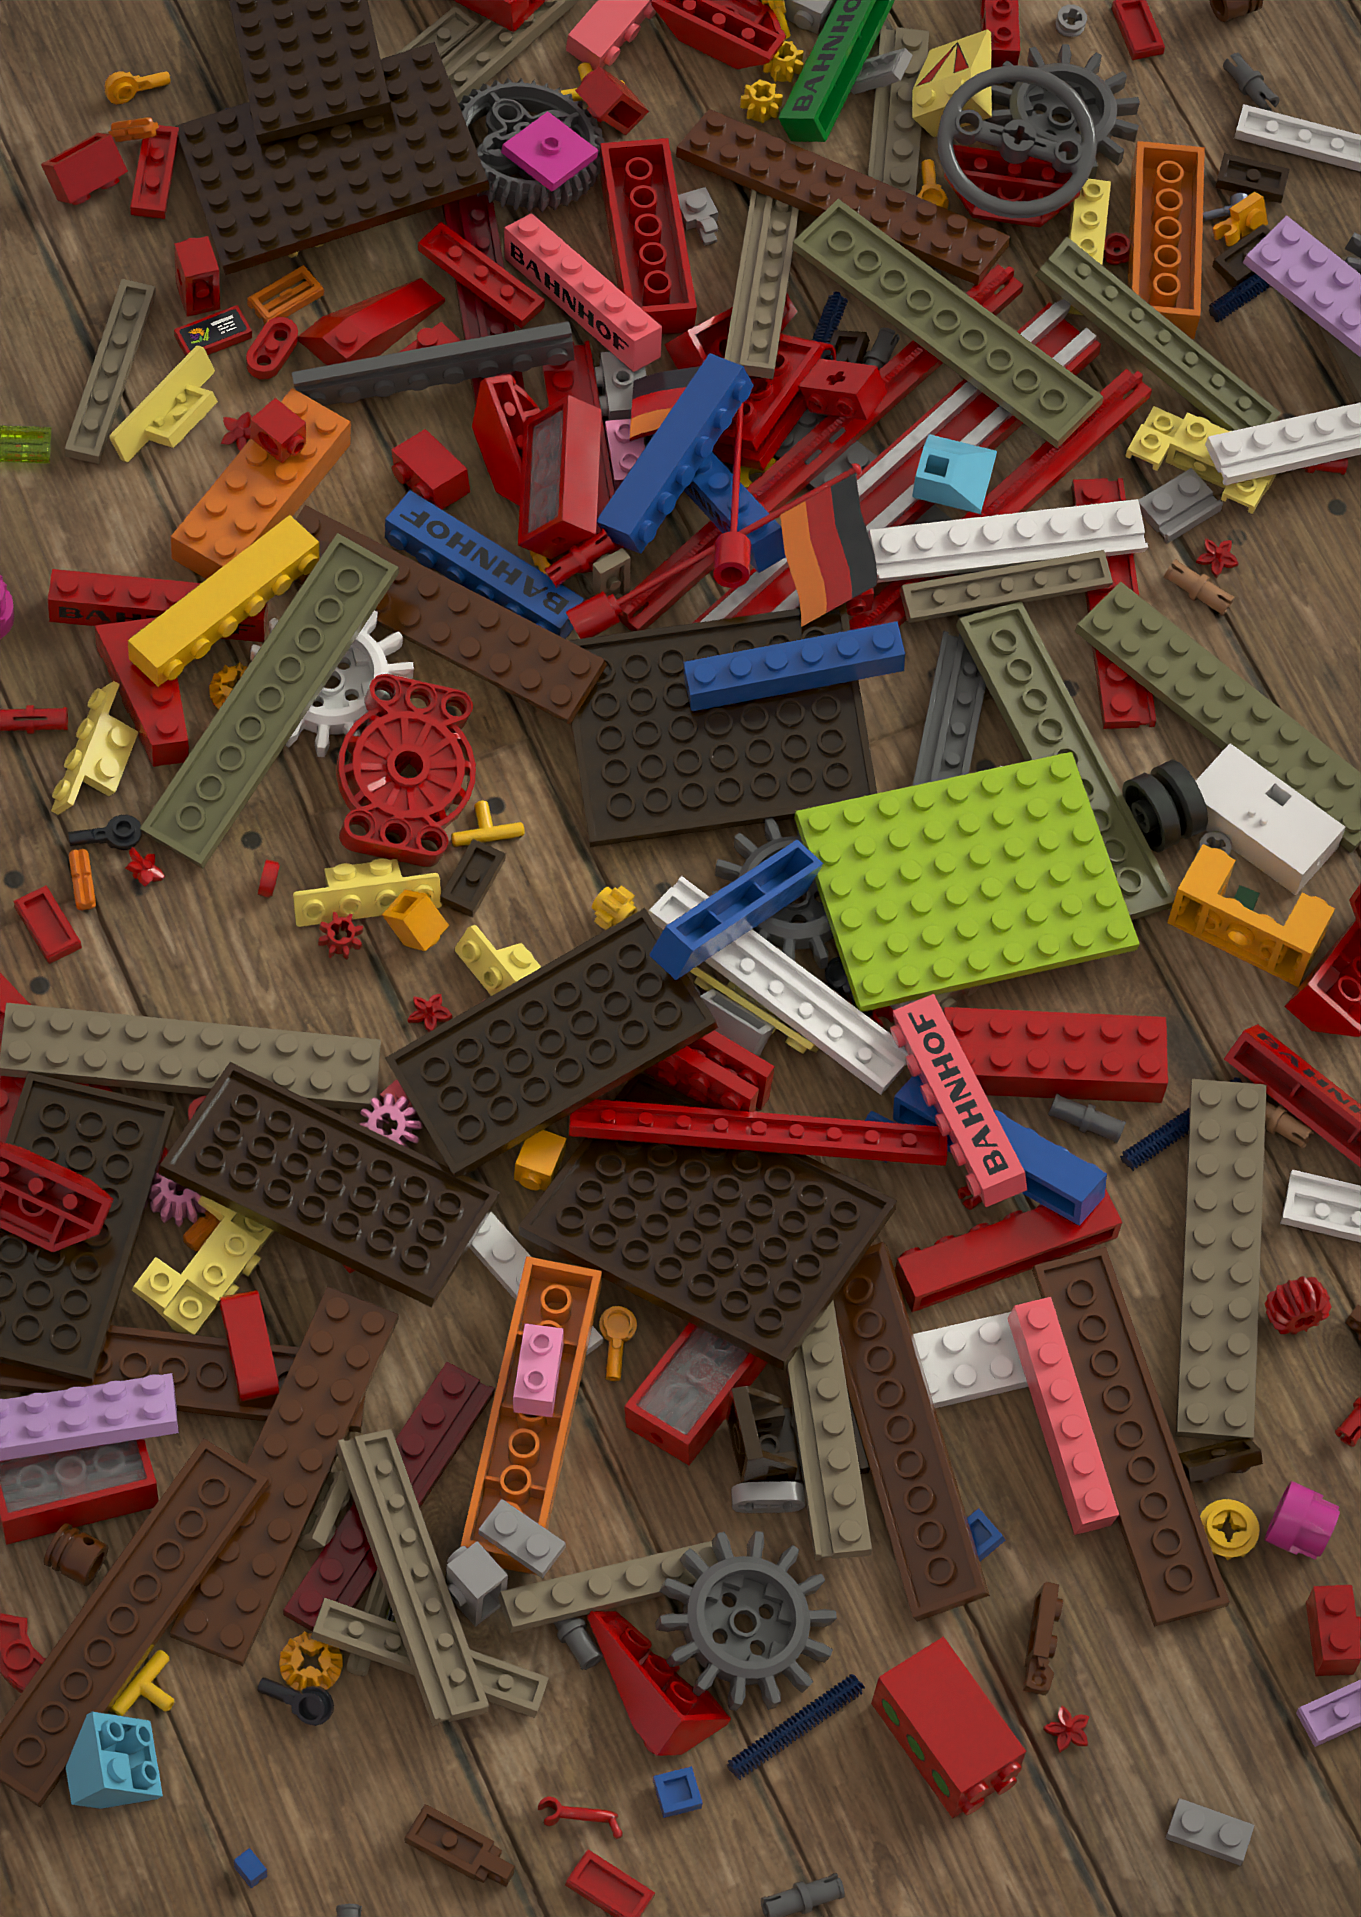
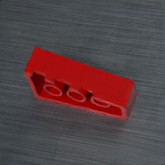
[95,617,189,767]

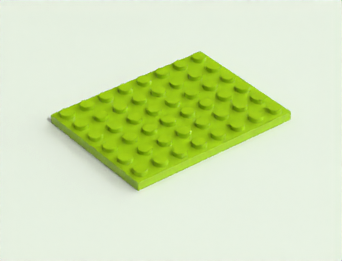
[794,752,1140,1012]

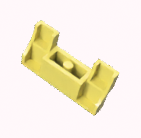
[1126,406,1277,514]
[132,1196,274,1335]

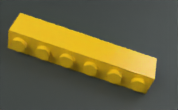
[128,515,319,687]

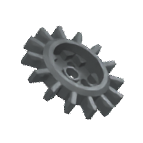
[985,44,1140,179]
[712,818,834,969]
[655,1531,837,1711]

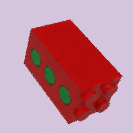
[871,1636,1027,1818]

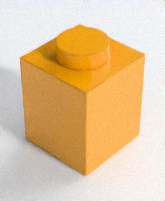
[382,889,449,951]
[514,1130,567,1191]

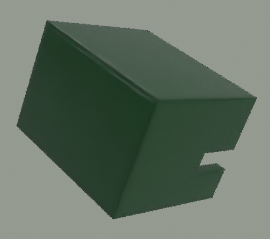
[1234,885,1260,911]

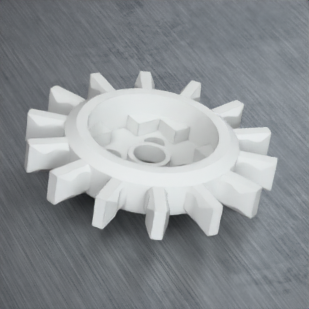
[250,610,414,757]

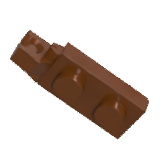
[1023,1582,1063,1696]
[404,1804,515,1887]

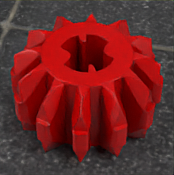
[1264,1276,1332,1335]

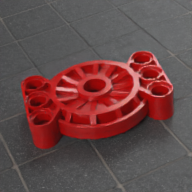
[336,674,476,867]

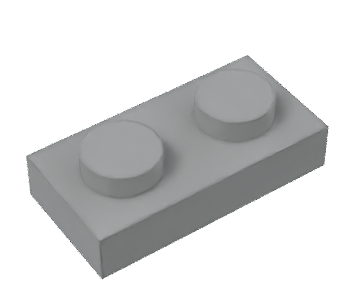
[479,1499,566,1578]
[1165,1798,1255,1866]

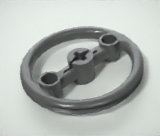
[937,65,1097,218]

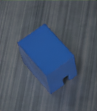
[234,1848,267,1888]

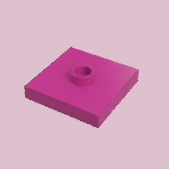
[501,111,599,192]

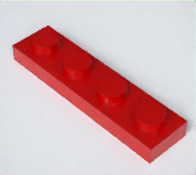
[418,222,545,329]

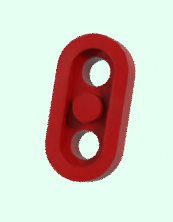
[246,317,298,379]

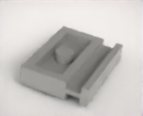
[1139,468,1223,544]

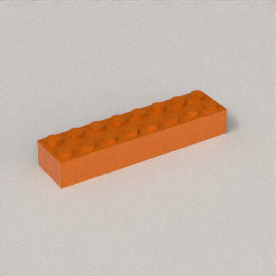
[461,1256,602,1575]

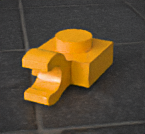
[1213,192,1268,247]

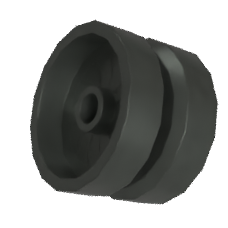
[1122,759,1208,853]

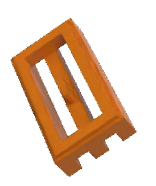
[247,265,324,325]

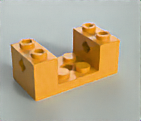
[1167,844,1335,987]

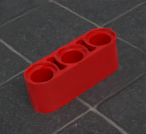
[219,1290,279,1402]

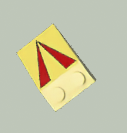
[912,29,992,137]

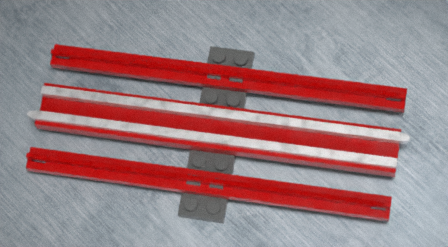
[618,264,1152,632]

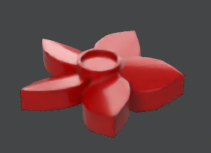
[221,412,251,451]
[1196,538,1239,578]
[125,847,165,887]
[408,994,452,1032]
[1043,1706,1089,1753]

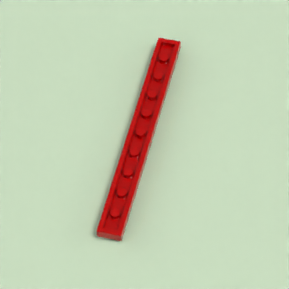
[569,1099,947,1166]

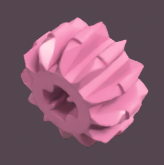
[359,1094,423,1148]
[149,1173,207,1227]

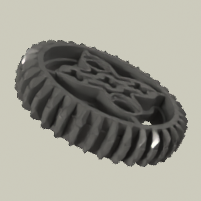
[458,78,604,213]

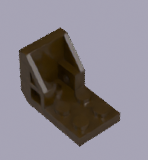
[726,1386,870,1484]

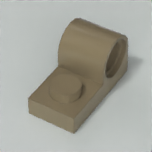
[577,548,631,599]

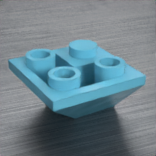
[912,434,997,514]
[66,1712,163,1809]

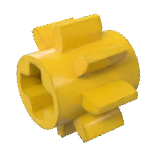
[763,41,804,82]
[740,79,783,123]
[591,885,637,930]

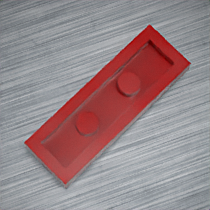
[130,125,179,219]

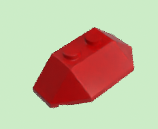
[652,0,786,69]
[944,144,1080,228]
[472,374,540,506]
[0,1142,114,1252]

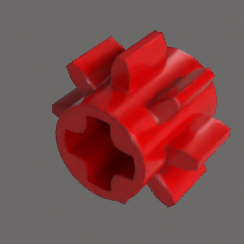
[318,912,363,960]

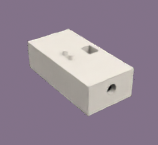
[1196,744,1346,895]

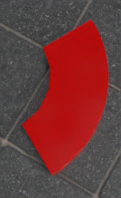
[0,1613,46,1693]

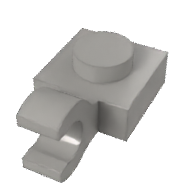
[678,187,718,246]

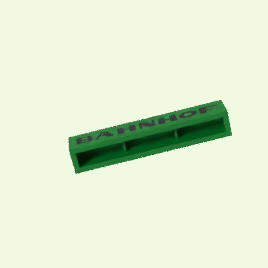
[778,0,895,142]

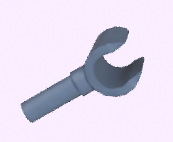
[1203,193,1248,221]

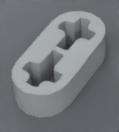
[731,1481,806,1513]

